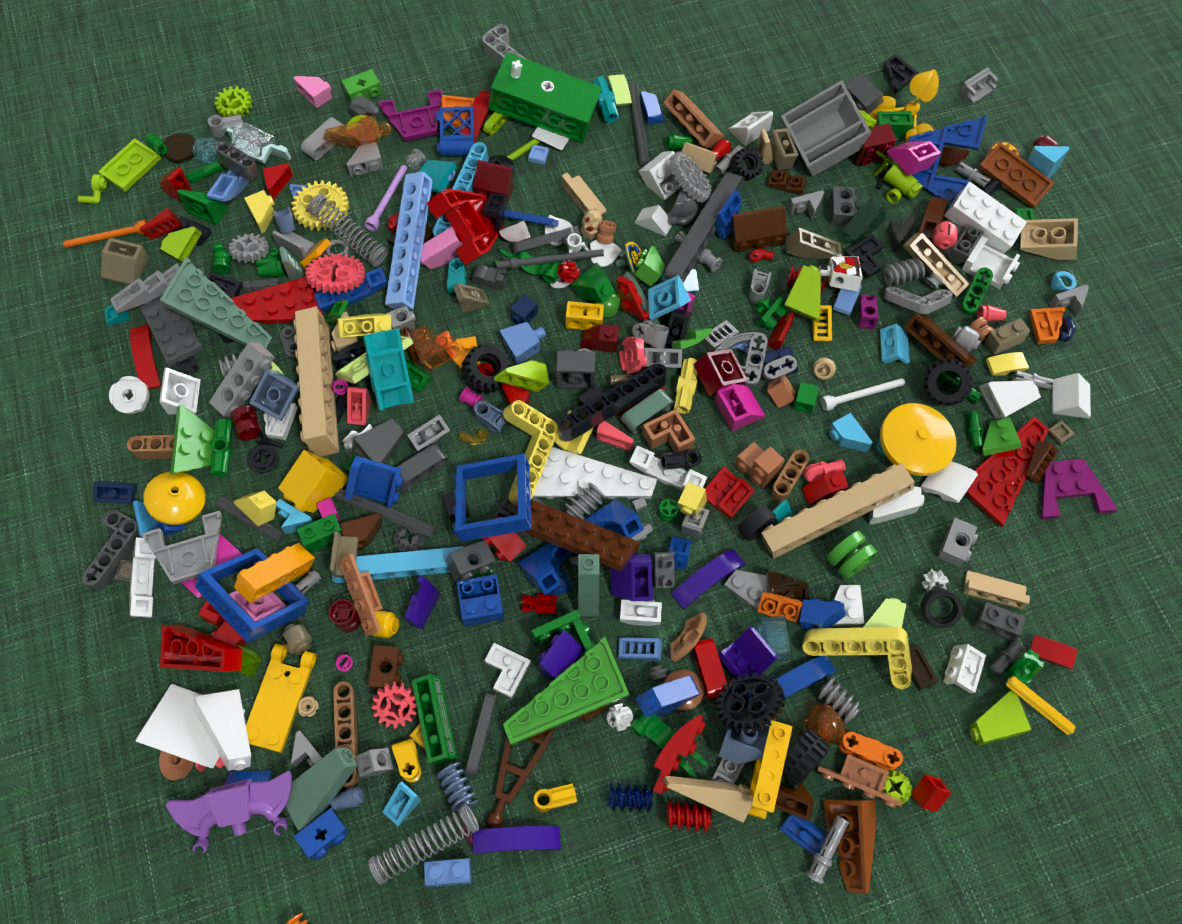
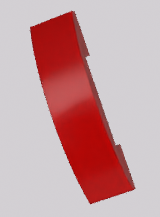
[461,90,490,143]
[130,324,161,390]

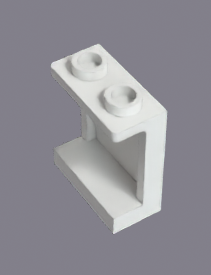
[962,236,1020,289]

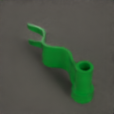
[494,249,563,284]
[629,713,708,779]

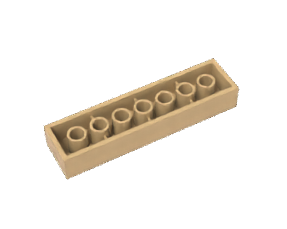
[293,306,339,456]

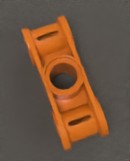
[838,732,903,771]

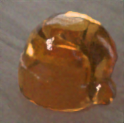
[806,703,845,744]

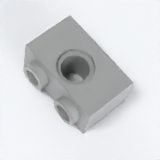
[645,348,682,368]
[407,414,450,453]
[937,518,978,567]

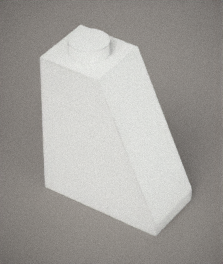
[979,380,1041,419]
[869,487,924,525]

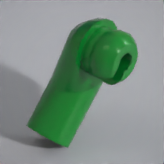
[256,248,280,266]

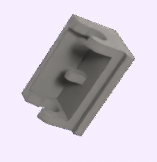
[959,67,998,105]

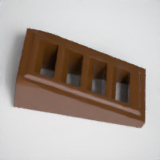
[1026,441,1058,484]

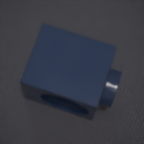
[510,294,538,325]

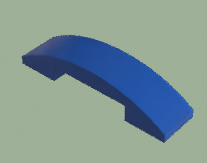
[314,267,388,310]
[776,656,837,701]

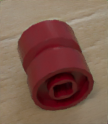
[231,405,262,441]
[329,599,361,633]

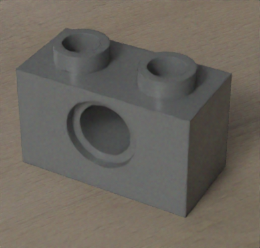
[445,540,495,581]

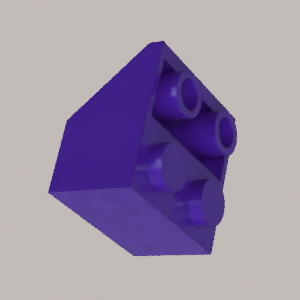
[610,554,653,601]
[538,630,584,682]

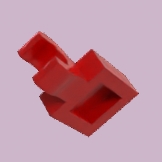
[521,594,557,614]

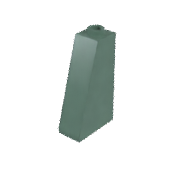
[578,554,599,617]
[285,747,357,831]

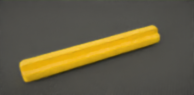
[1006,676,1076,735]

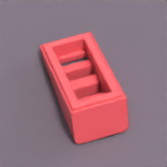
[596,421,634,451]

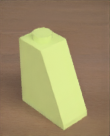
[854,598,906,642]

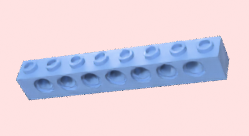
[385,171,433,310]

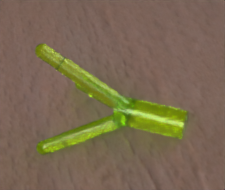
[874,151,898,176]

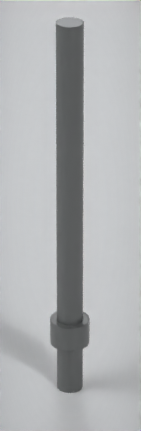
[496,249,604,269]

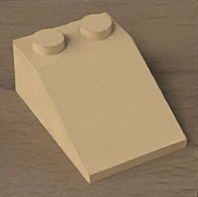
[1020,218,1078,260]

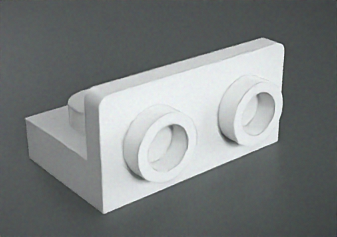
[943,644,986,693]

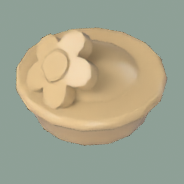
[812,358,836,380]

